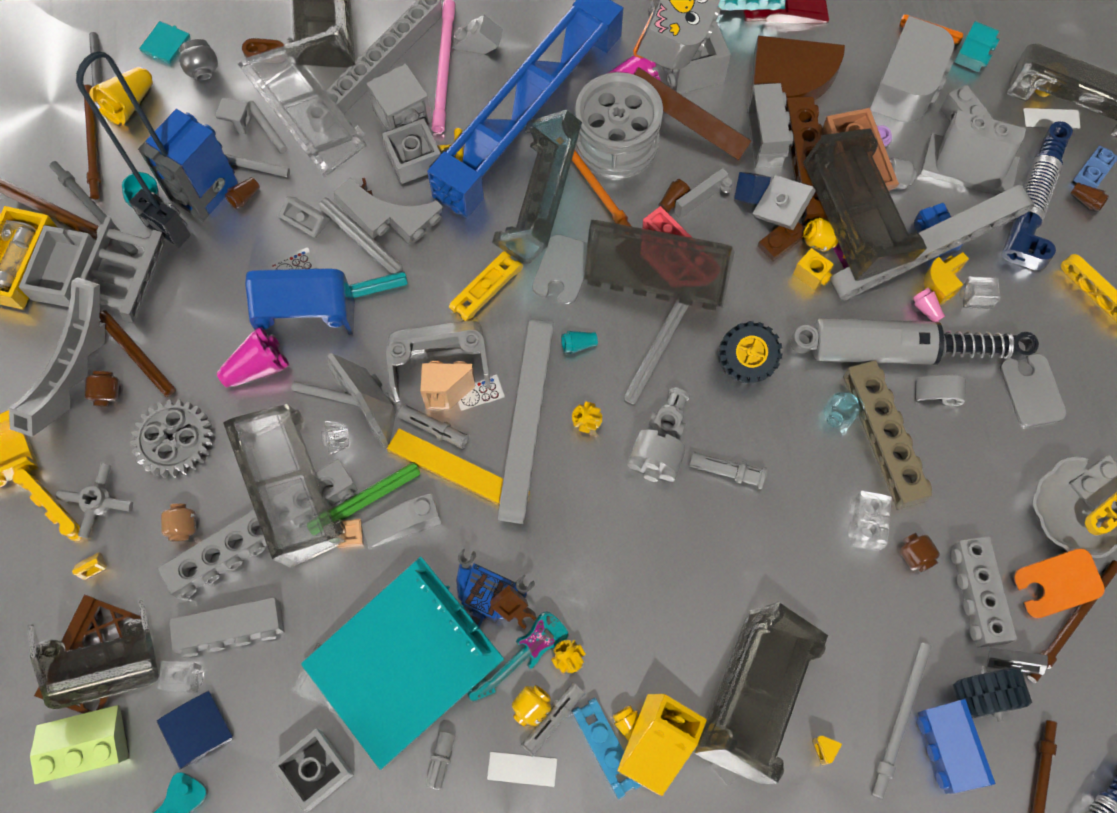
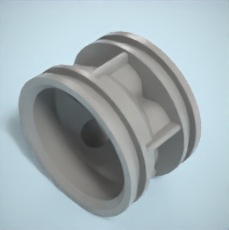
[575,72,663,178]

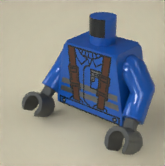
[456,549,535,628]

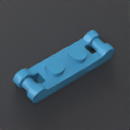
[571,697,642,800]

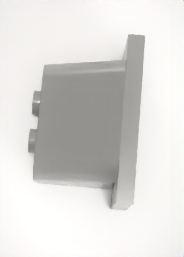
[920,110,1026,195]

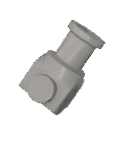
[649,388,690,438]

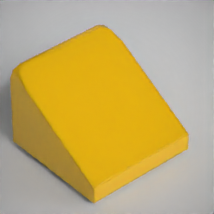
[72,552,107,580]

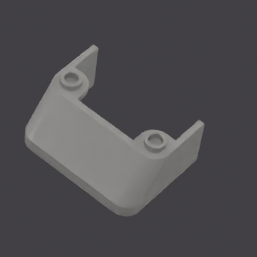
[386,320,491,402]

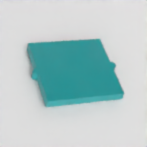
[139,21,190,64]

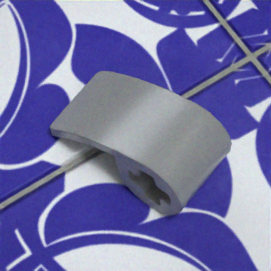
[916,375,966,406]

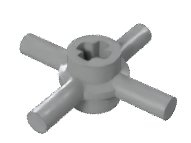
[56,463,133,538]

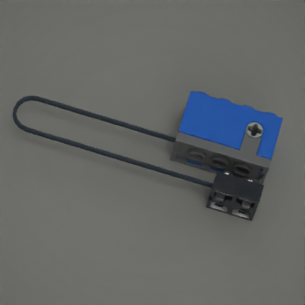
[76,51,238,248]

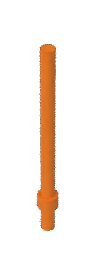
[556,133,636,237]

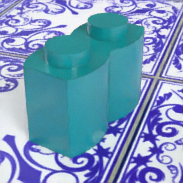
[954,21,1000,72]

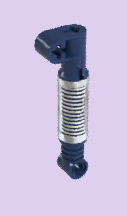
[1002,121,1073,270]

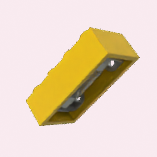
[0,206,58,310]

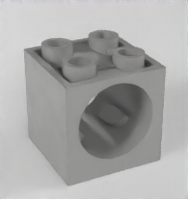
[366,64,432,131]

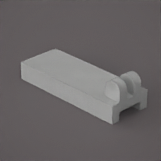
[674,168,732,219]

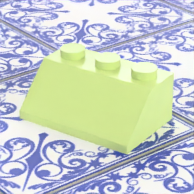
[30,705,129,784]

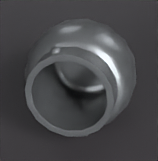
[179,39,218,81]

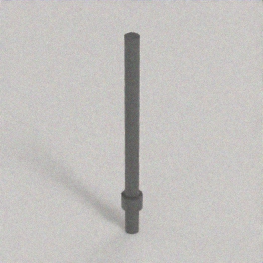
[49,161,138,256]

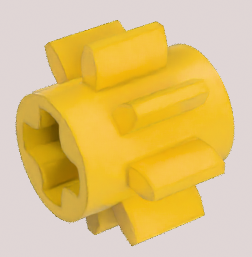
[572,401,602,433]
[551,640,586,673]

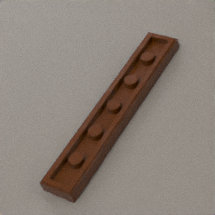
[634,67,752,160]

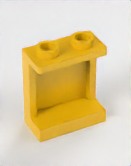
[0,410,39,487]

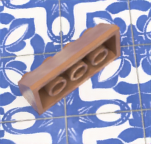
[822,108,899,207]

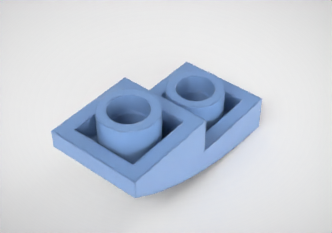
[1073,145,1117,188]

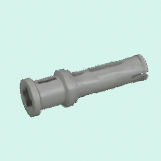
[689,451,767,489]

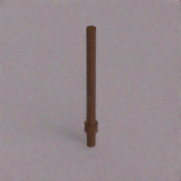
[84,84,101,200]
[1027,560,1117,683]
[1032,720,1057,813]

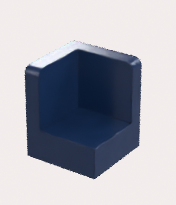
[734,172,771,204]

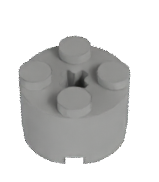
[627,429,685,482]

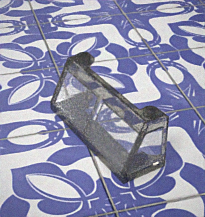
[223,404,346,568]

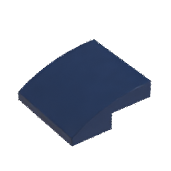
[157,691,233,769]

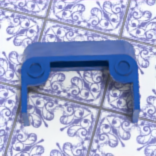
[245,269,355,335]

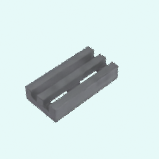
[987,647,1048,675]

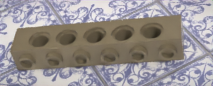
[843,360,932,510]

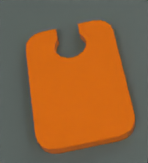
[1013,548,1105,618]

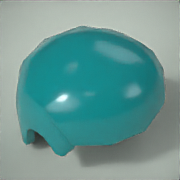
[122,172,159,207]

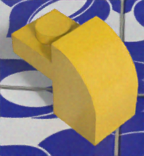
[924,252,969,305]

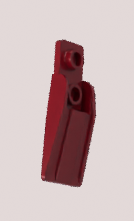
[743,0,829,24]

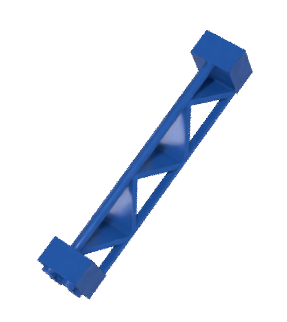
[427,0,624,218]

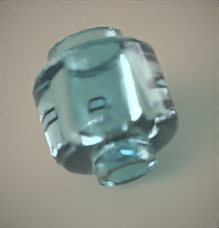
[823,392,861,428]

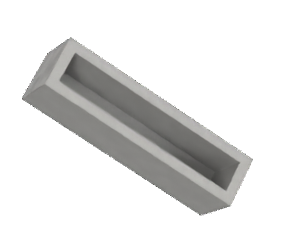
[169,597,284,657]

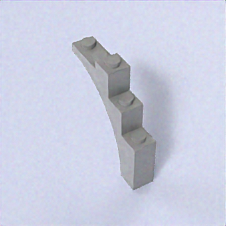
[9,277,105,437]

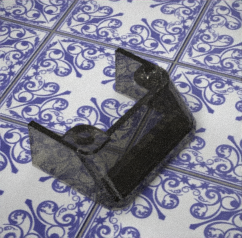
[28,598,159,709]

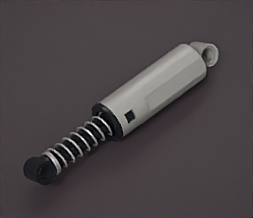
[790,318,1039,365]

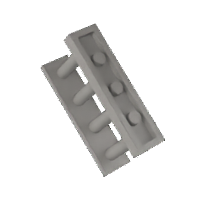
[81,216,165,323]

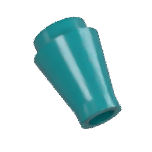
[561,331,598,354]

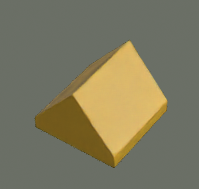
[812,736,842,765]

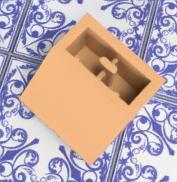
[420,361,475,409]

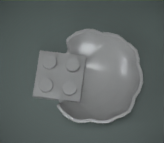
[1033,455,1117,558]

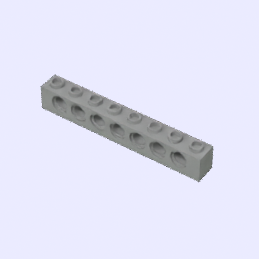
[157,459,357,599]

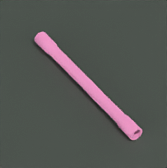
[431,0,456,133]

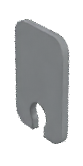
[532,234,594,304]
[1000,354,1066,427]

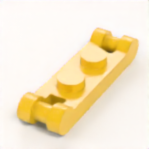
[449,251,523,321]
[12,469,82,541]

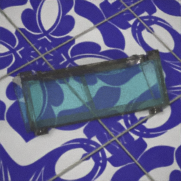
[492,110,582,264]

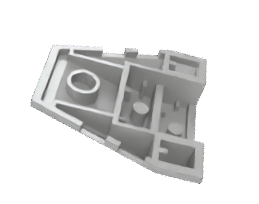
[327,353,396,448]

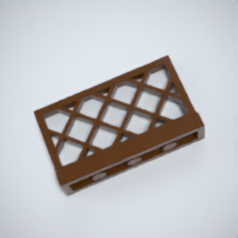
[34,594,147,714]

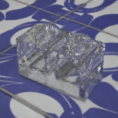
[847,491,892,551]

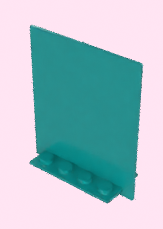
[301,557,504,770]

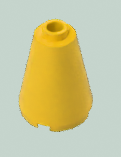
[89,67,153,125]

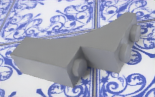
[334,177,443,244]

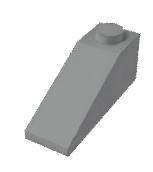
[361,493,441,549]

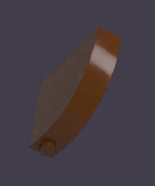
[750,35,845,100]

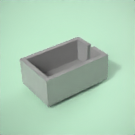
[747,83,793,168]
[19,225,95,307]

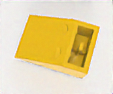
[617,694,707,796]

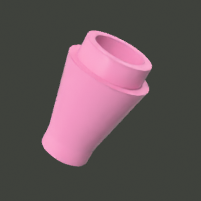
[912,288,945,322]

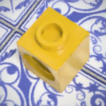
[793,248,834,290]

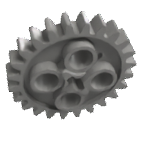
[130,399,214,478]

